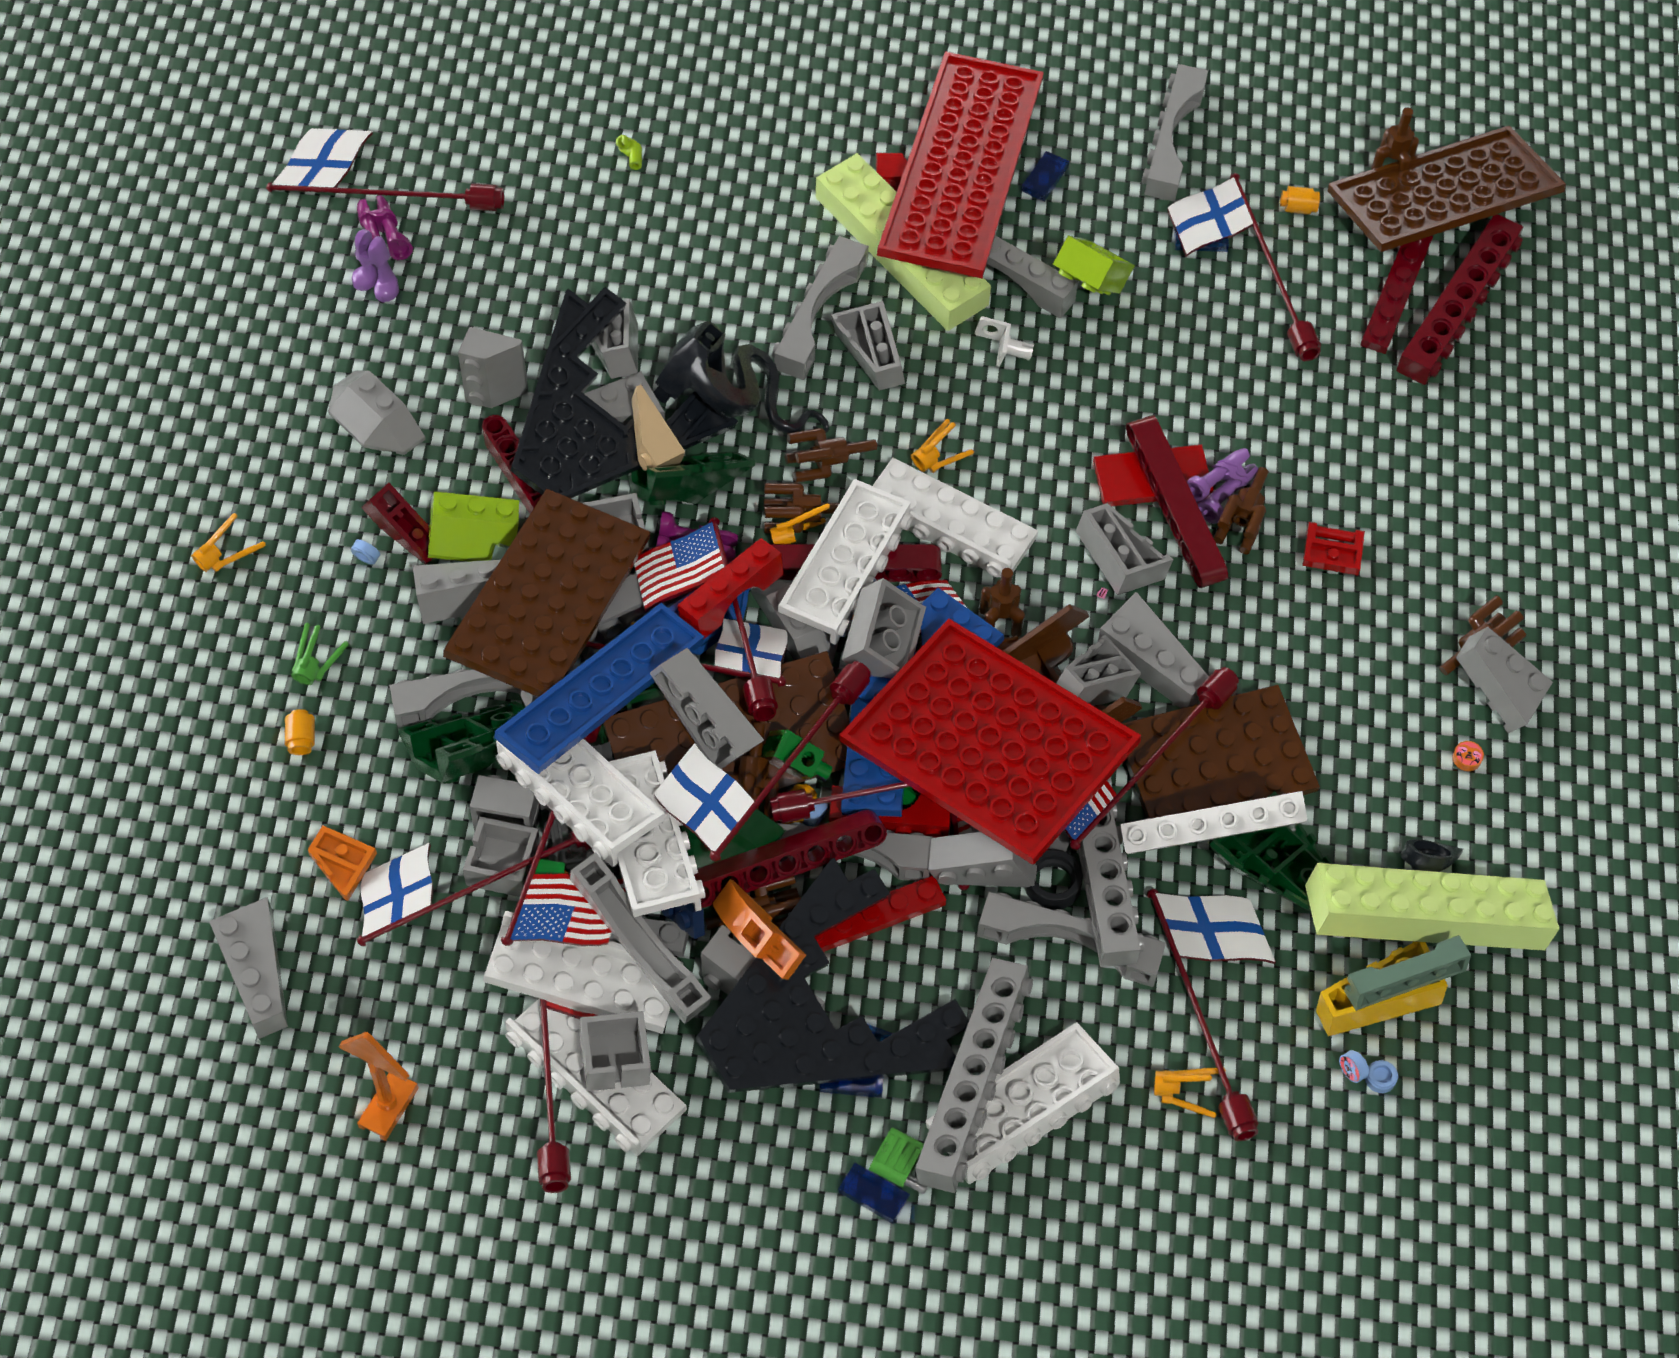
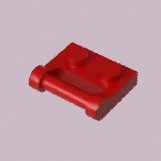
[1302,522,1365,575]

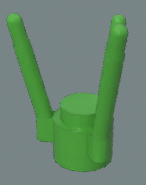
[291,623,349,685]

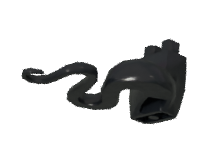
[653,321,830,434]

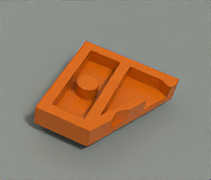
[308,826,377,901]

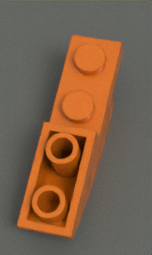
[712,879,806,980]

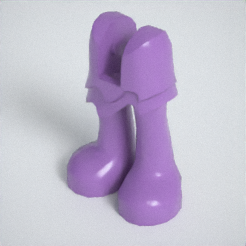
[352,229,399,302]
[1187,448,1258,524]

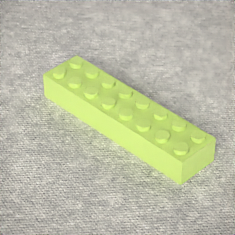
[816,153,991,331]
[1305,863,1559,951]

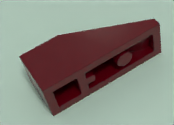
[361,483,433,565]

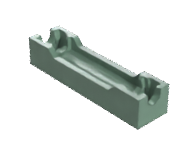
[1344,935,1471,1010]

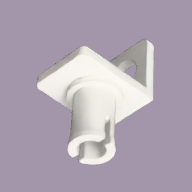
[975,316,1034,367]

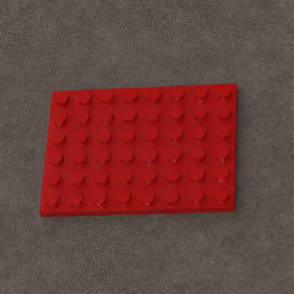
[839,618,1141,865]

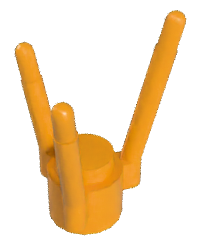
[911,419,974,473]
[770,503,830,544]
[191,513,266,572]
[1154,1067,1226,1118]

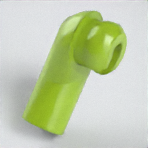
[616,135,642,170]

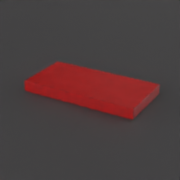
[1093,444,1214,507]

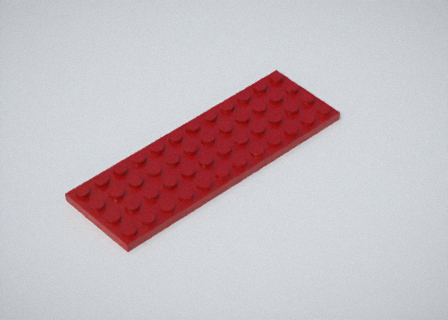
[877,51,1044,279]

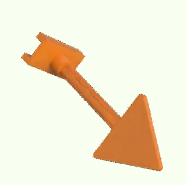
[339,1032,419,1141]

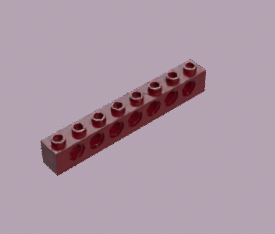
[1396,214,1524,385]

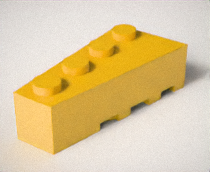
[1316,941,1448,1037]

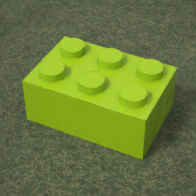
[1053,235,1135,295]

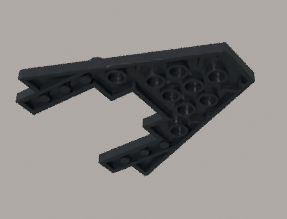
[510,287,738,498]
[696,858,969,1093]

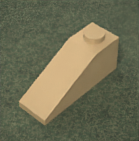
[631,384,685,471]

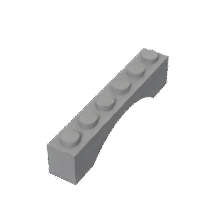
[1142,64,1208,202]
[772,236,869,380]
[987,236,1078,319]
[389,669,522,728]
[756,822,932,881]
[570,852,711,1024]
[977,892,1166,987]

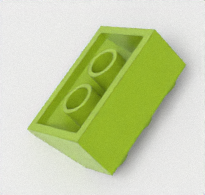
[428,491,519,562]

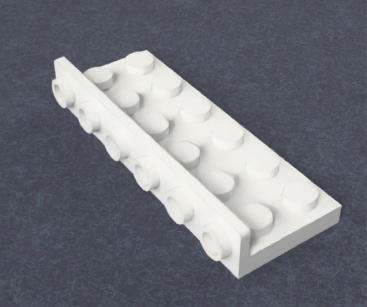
[873,458,1038,578]
[778,479,913,645]
[496,739,665,867]
[609,751,705,917]
[1120,791,1308,854]
[483,911,683,1034]
[505,998,687,1157]
[926,1022,1120,1184]

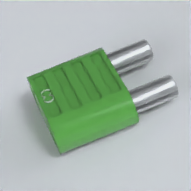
[869,1127,928,1194]

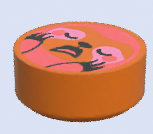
[1452,741,1484,771]

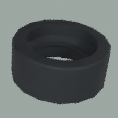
[1025,849,1083,910]

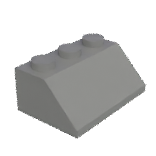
[458,327,528,408]
[841,578,926,679]

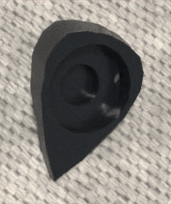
[1401,839,1463,872]

